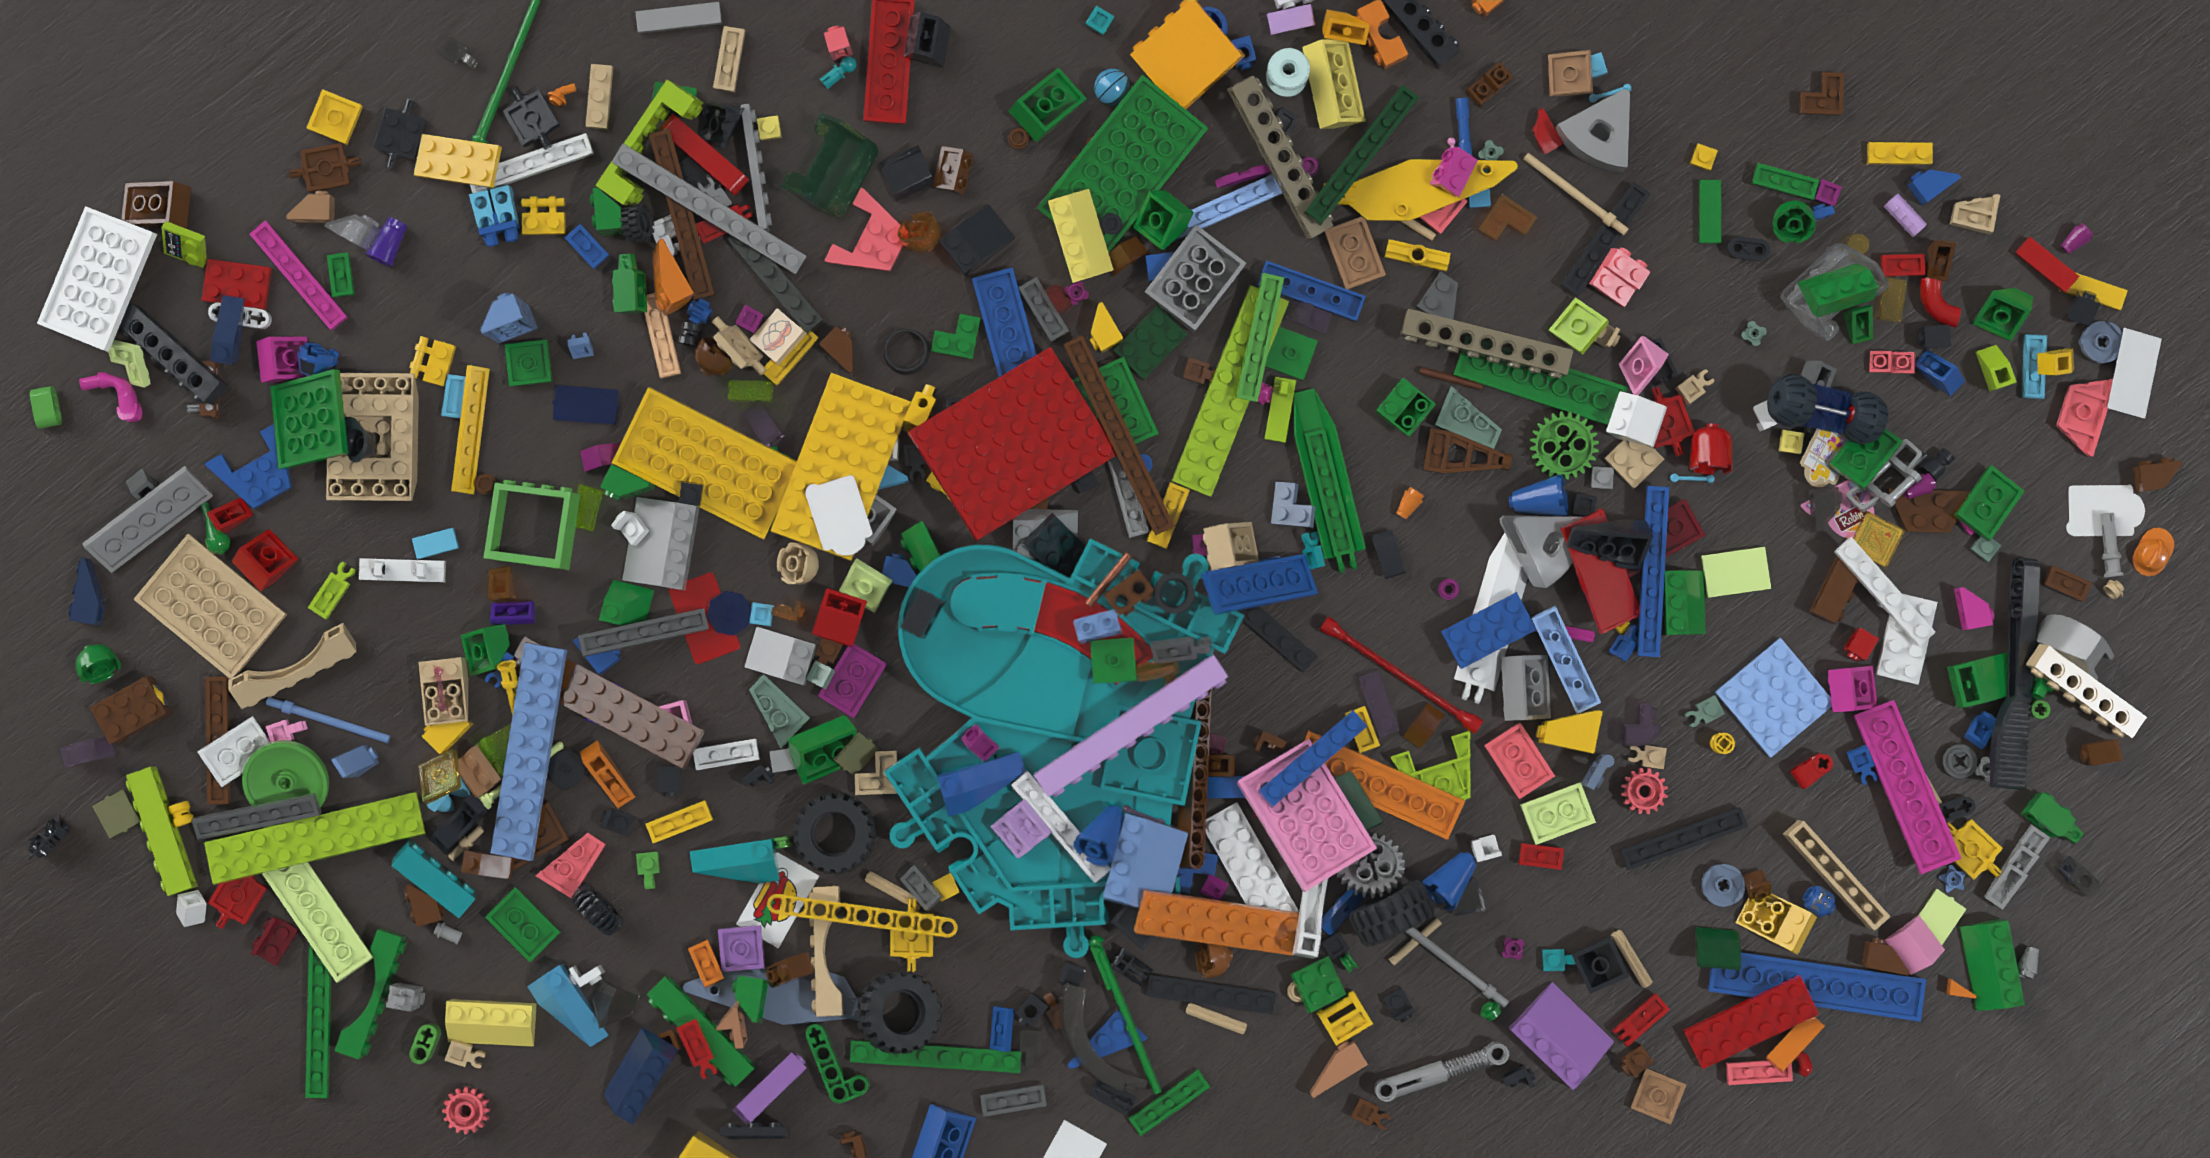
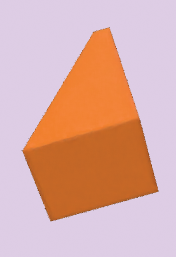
[1946,978,1976,999]

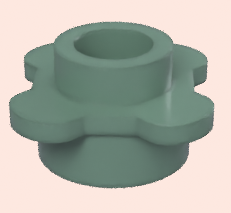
[1478,140,1504,161]
[1741,321,1767,346]

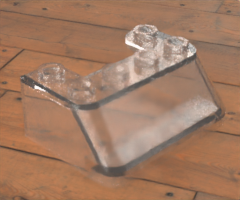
[1781,243,1890,342]

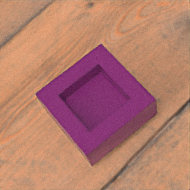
[1814,179,1842,207]
[735,305,765,334]
[1200,874,1228,901]

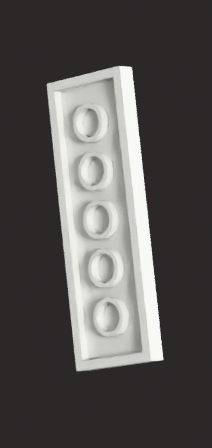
[1206,802,1299,912]

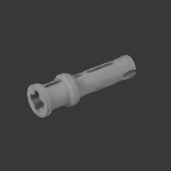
[2100,513,2124,577]

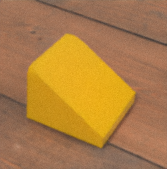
[932,873,961,902]

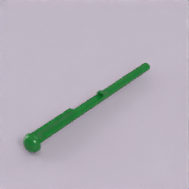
[472,0,541,144]
[1089,935,1162,1095]

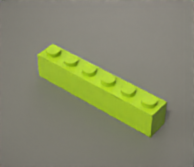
[126,766,198,896]

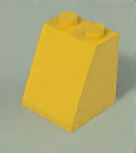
[1536,710,1603,753]
[679,1131,738,1158]

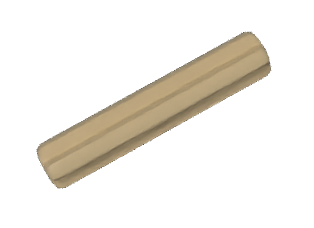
[865,871,921,910]
[1611,929,1653,988]
[1186,1003,1247,1034]

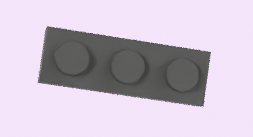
[1019,277,1069,343]
[980,1084,1047,1117]

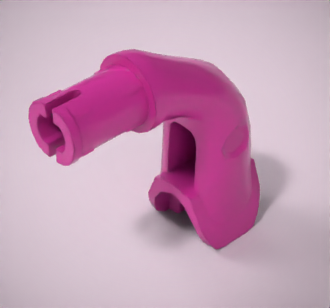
[79,372,142,422]

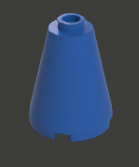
[1509,474,1568,516]
[1073,806,1125,866]
[1422,852,1477,912]

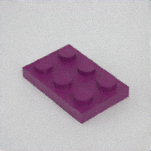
[818,644,887,718]

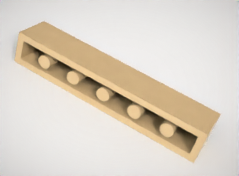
[1783,820,1890,931]

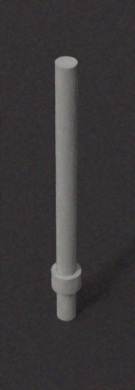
[1406,928,1509,1007]

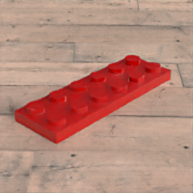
[864,0,915,125]
[1683,975,1819,1069]

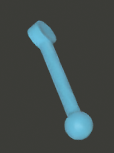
[1589,84,1632,103]
[1670,474,1715,483]

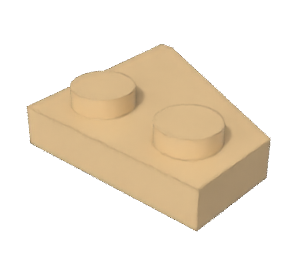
[1950,194,2000,235]

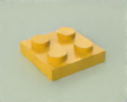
[306,89,363,145]

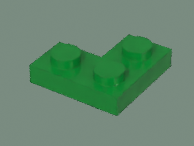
[931,314,981,360]

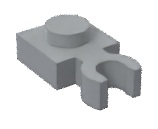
[697,175,732,207]

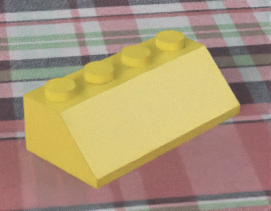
[1303,40,1366,129]
[1048,189,1113,283]
[445,999,537,1047]

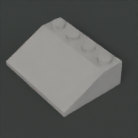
[1145,225,1246,333]
[622,497,700,591]

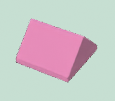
[1619,336,1669,396]
[1885,915,1945,975]

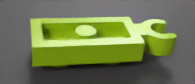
[308,562,356,619]

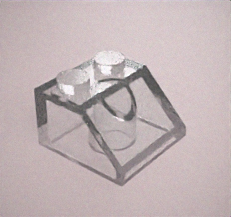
[325,214,381,251]

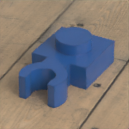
[1846,745,1878,785]

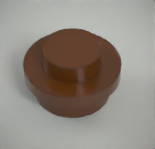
[1008,128,1029,149]
[475,473,497,495]

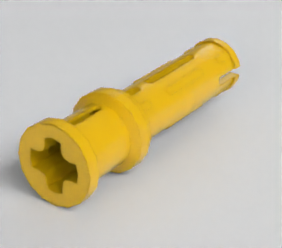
[497,660,519,715]

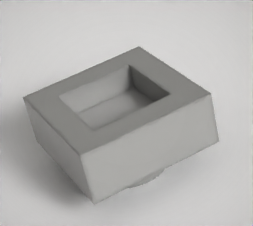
[1590,467,1614,489]

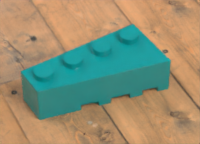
[392,838,476,918]

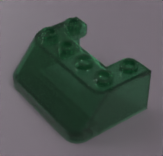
[781,112,878,219]

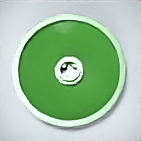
[242,740,329,823]

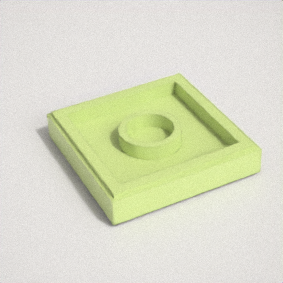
[839,558,893,613]

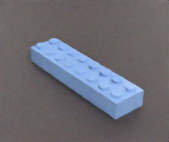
[1531,606,1601,714]

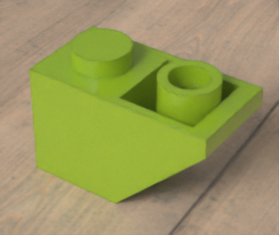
[1976,345,2017,391]

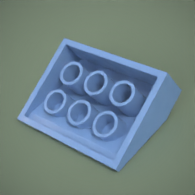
[1103,814,1188,909]

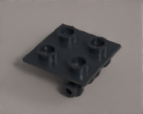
[28,815,70,860]

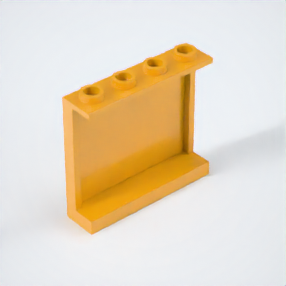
[1130,0,1245,109]

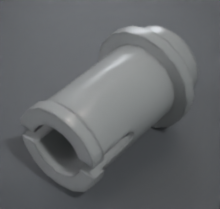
[433,922,463,944]

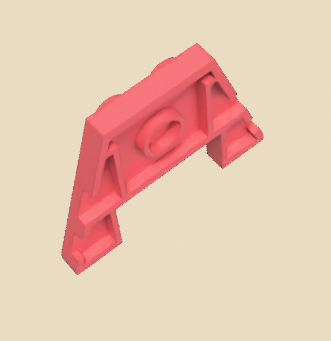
[824,188,909,272]

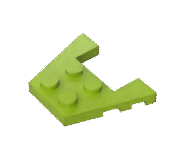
[1390,731,1470,800]

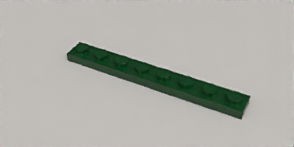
[1304,85,1419,226]

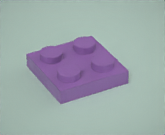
[718,925,765,972]

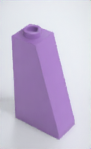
[732,1053,806,1125]

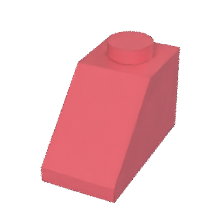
[824,26,853,61]

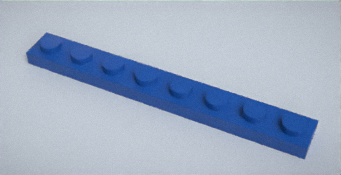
[1637,486,1669,657]

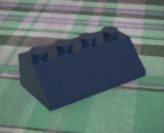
[604,1027,679,1125]

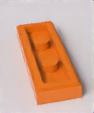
[1766,1017,1825,1073]

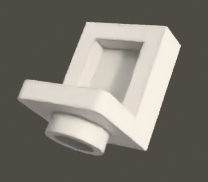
[569,965,605,987]

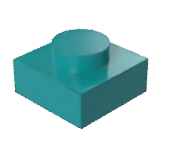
[1085,6,1114,36]

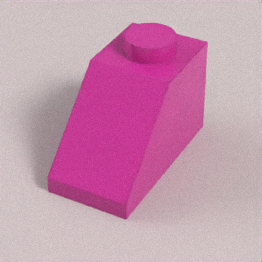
[1954,587,1994,630]

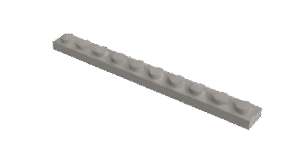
[612,143,807,274]

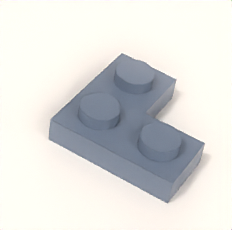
[1271,482,1315,528]

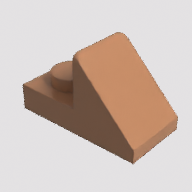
[716,1001,748,1049]

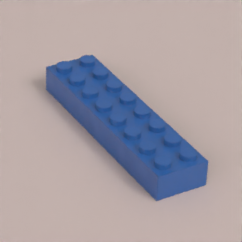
[1257,261,1366,322]

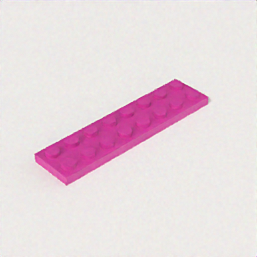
[1853,700,1962,874]

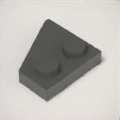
[1417,271,1458,320]

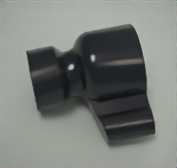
[1916,448,1955,482]

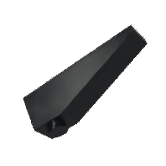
[1567,519,1653,570]

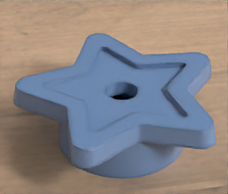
[1939,865,1966,892]

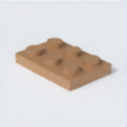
[1324,216,1386,290]

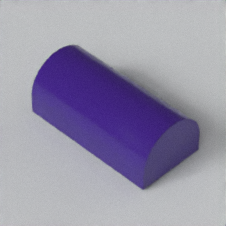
[490,601,536,625]

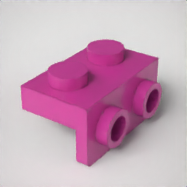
[1430,147,1478,197]

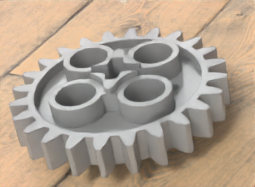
[1337,832,1405,898]

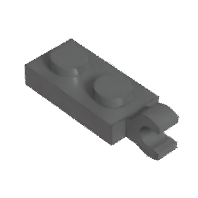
[1151,637,1212,664]

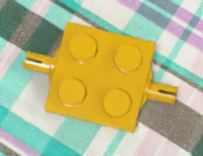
[1946,819,2003,880]
[890,898,934,972]

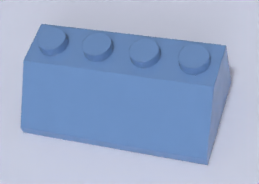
[481,293,538,344]

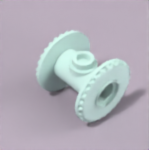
[1266,48,1310,97]

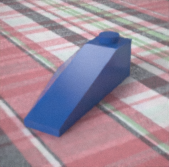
[937,751,1025,817]

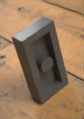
[900,865,944,911]

